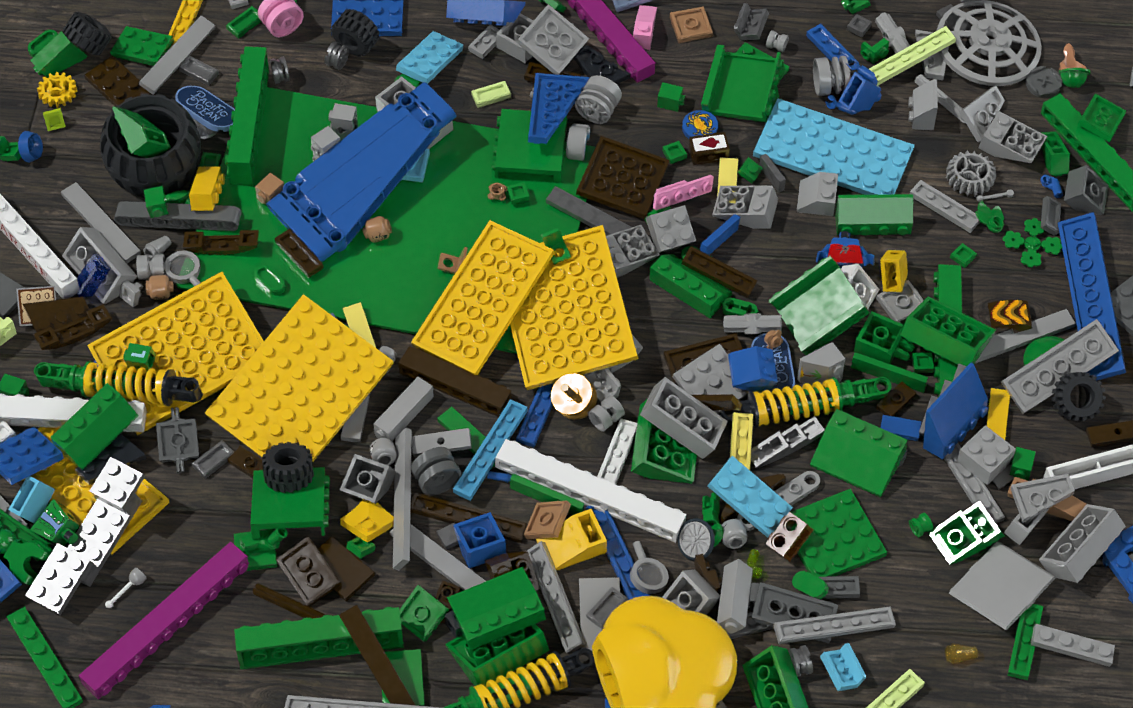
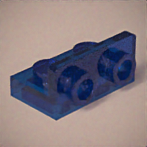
[77,253,111,297]

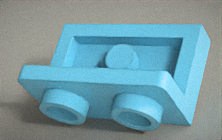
[820,643,866,691]

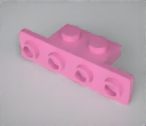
[653,175,714,210]

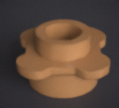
[488,183,507,201]
[764,330,783,349]

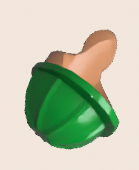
[1058,43,1091,88]

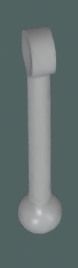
[977,190,1014,202]

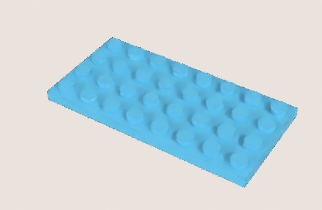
[753,98,914,195]

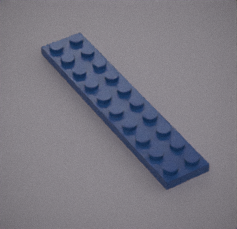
[1058,212,1126,380]

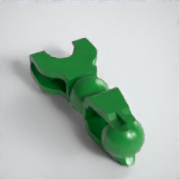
[0,521,53,585]

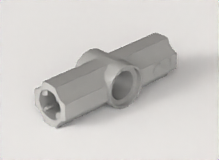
[875,12,910,54]
[723,313,782,334]

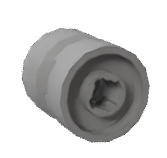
[136,254,166,280]
[588,395,625,432]

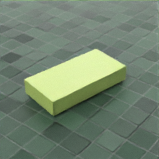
[471,81,511,108]

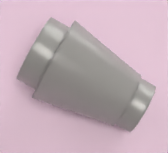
[143,236,171,258]

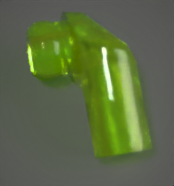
[747,549,762,579]

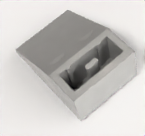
[978,111,1047,163]
[712,186,778,229]
[606,225,659,278]

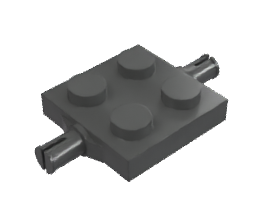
[156,407,199,473]

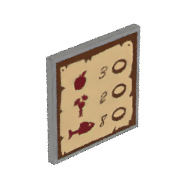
[16,286,56,326]

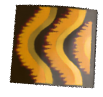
[988,300,1033,334]

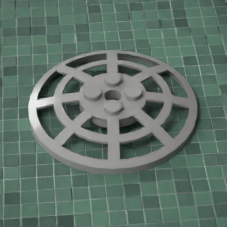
[936,0,1042,86]

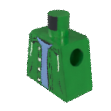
[30,499,79,546]

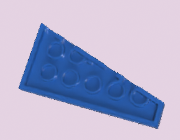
[528,73,589,144]

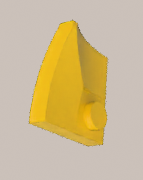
[340,499,394,543]

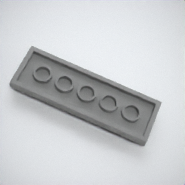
[1001,319,1119,414]

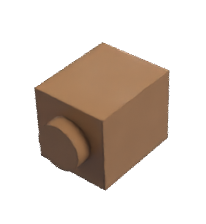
[255,173,284,204]

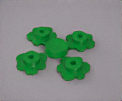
[1002,218,1062,268]

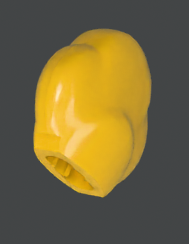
[592,596,737,708]

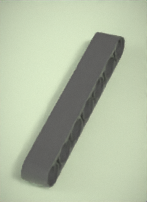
[114,201,242,231]

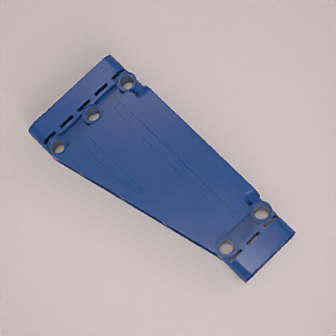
[266,82,457,262]

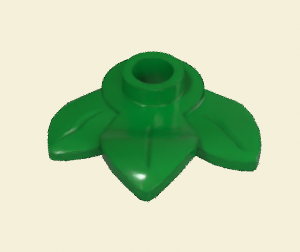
[975,201,1004,233]

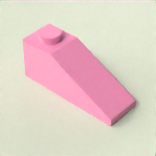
[633,5,657,50]

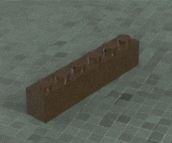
[398,346,512,417]

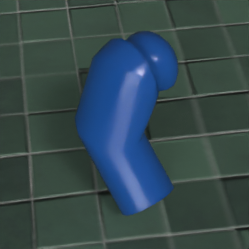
[1040,175,1063,198]

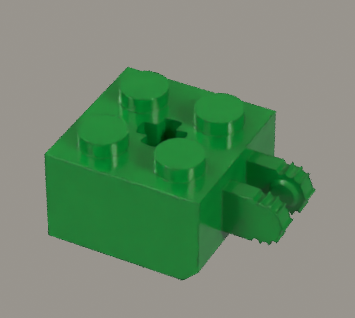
[854,311,915,364]

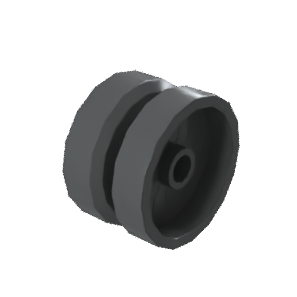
[411,447,462,496]

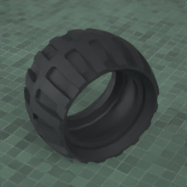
[100,94,201,197]

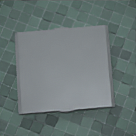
[949,541,1055,630]

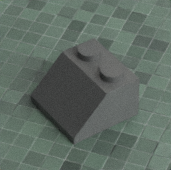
[1064,165,1108,215]
[340,454,396,504]

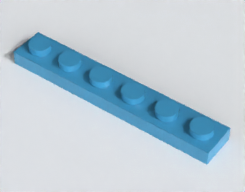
[453,399,528,501]

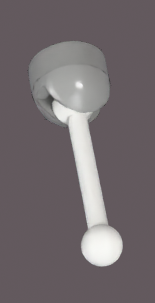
[105,567,147,608]

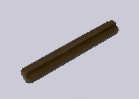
[253,583,325,619]

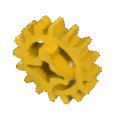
[37,72,77,108]

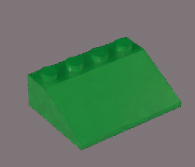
[900,296,996,367]
[631,399,697,484]
[810,409,908,497]
[447,567,546,650]
[445,624,549,687]

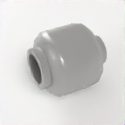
[370,438,397,466]
[722,519,748,549]

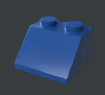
[728,346,778,393]
[453,512,506,569]

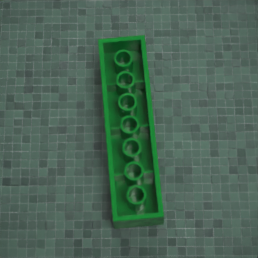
[225,47,270,185]
[234,607,404,670]

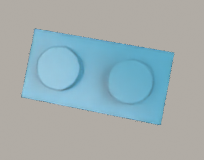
[8,476,56,524]

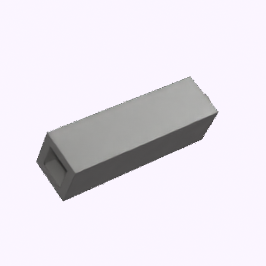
[374,377,434,441]
[717,559,753,634]

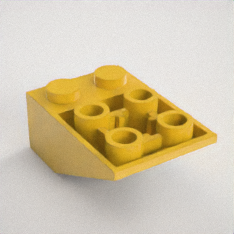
[536,509,607,571]

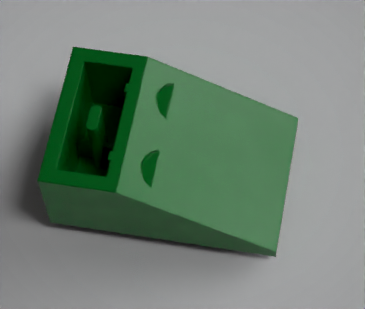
[112,106,171,158]

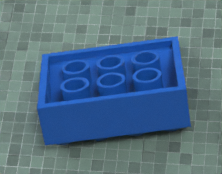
[923,363,988,459]

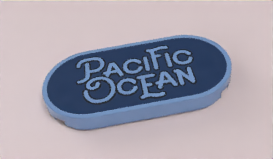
[175,86,235,132]
[751,333,795,393]

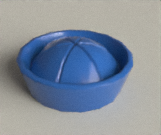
[18,131,43,163]

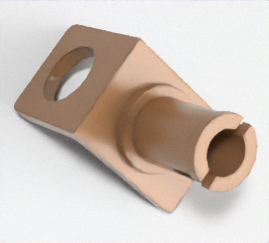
[438,247,468,274]

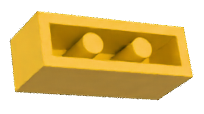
[189,167,225,211]

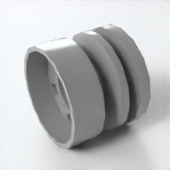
[813,56,851,96]
[575,75,622,124]

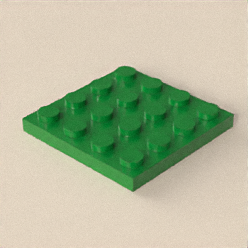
[791,489,887,577]

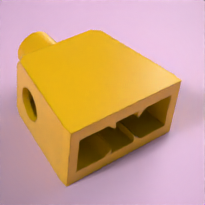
[880,250,908,292]

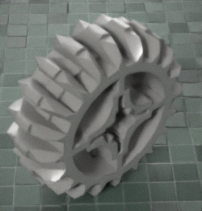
[946,150,996,197]

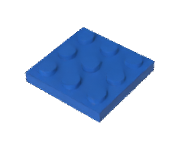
[0,427,64,485]

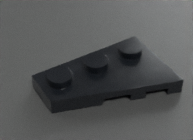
[573,45,630,84]
[75,434,147,485]

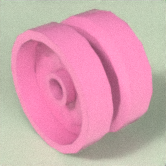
[258,0,304,37]

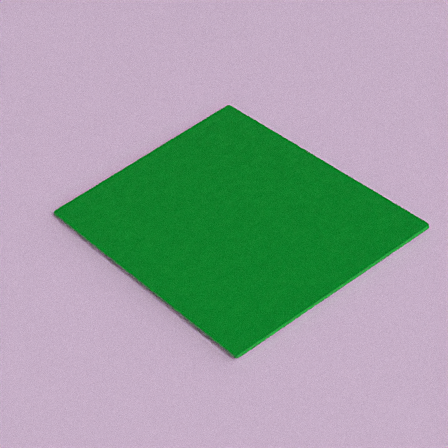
[177,87,596,354]

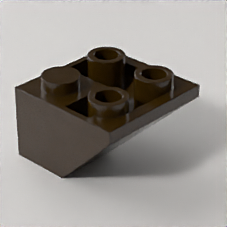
[485,551,540,591]

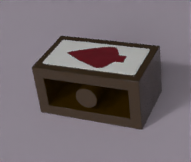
[689,132,730,165]

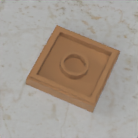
[670,6,713,43]
[523,500,571,539]

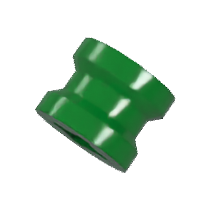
[909,513,933,537]

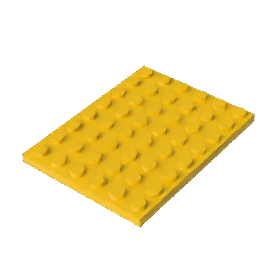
[510,225,638,390]
[87,272,264,436]
[205,294,394,462]

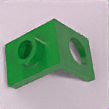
[541,228,571,265]

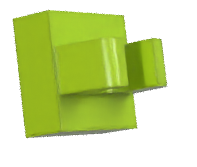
[43,108,66,131]

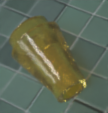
[945,643,978,664]

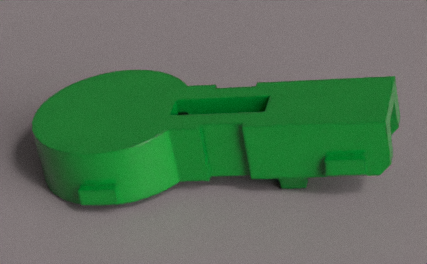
[702,492,724,546]

